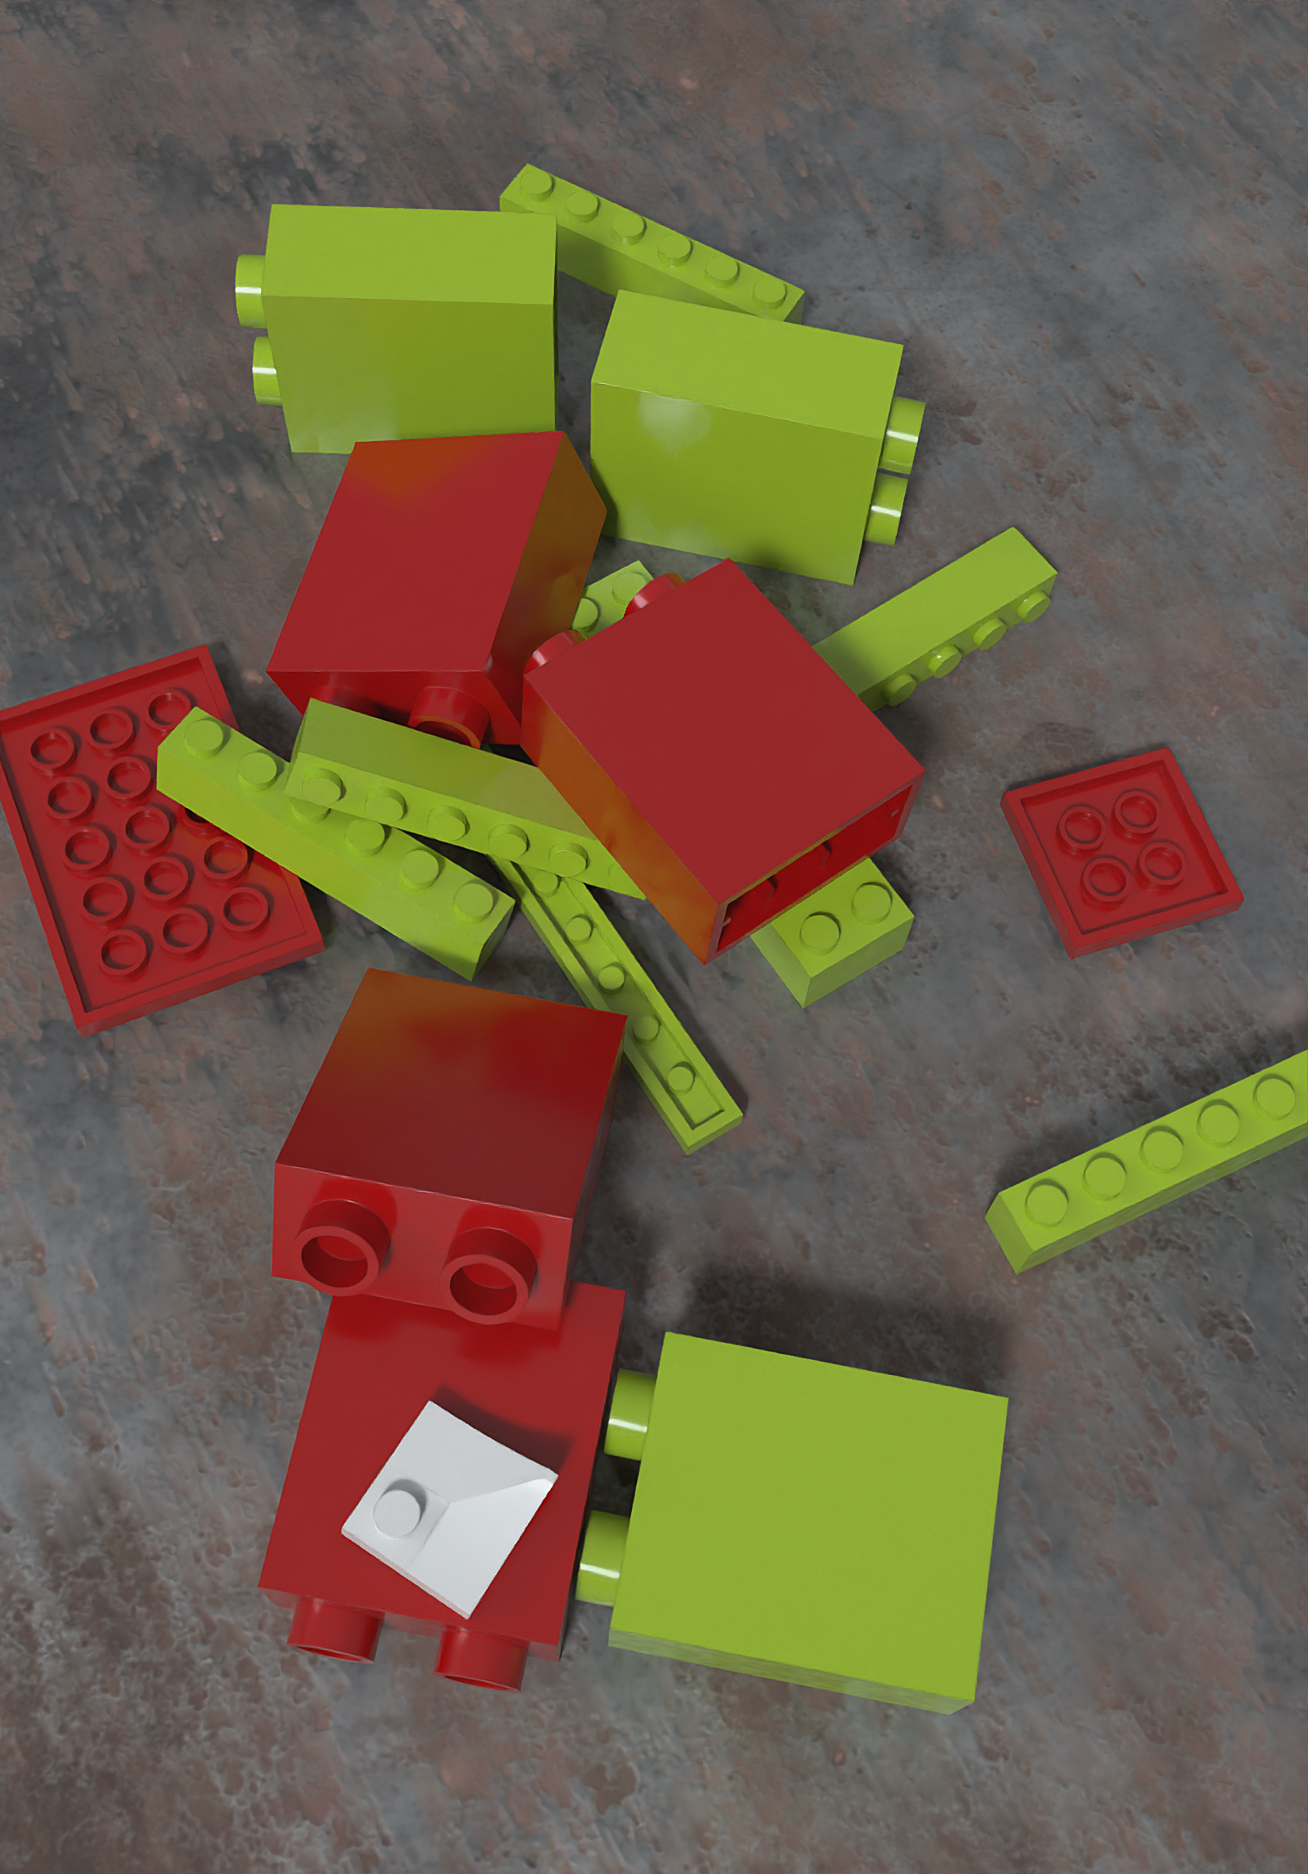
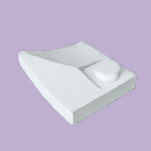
[341,1400,558,1620]

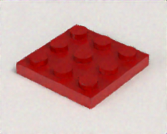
[1000,747,1245,959]

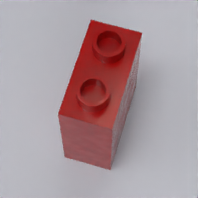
[266,431,608,750]
[520,558,926,966]
[271,968,628,1331]
[258,1281,626,1693]

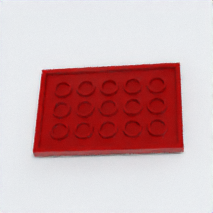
[0,644,326,1038]

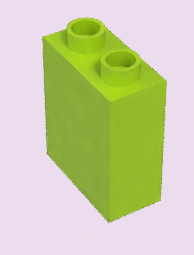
[235,204,559,454]
[590,289,926,586]
[575,1331,1009,1715]

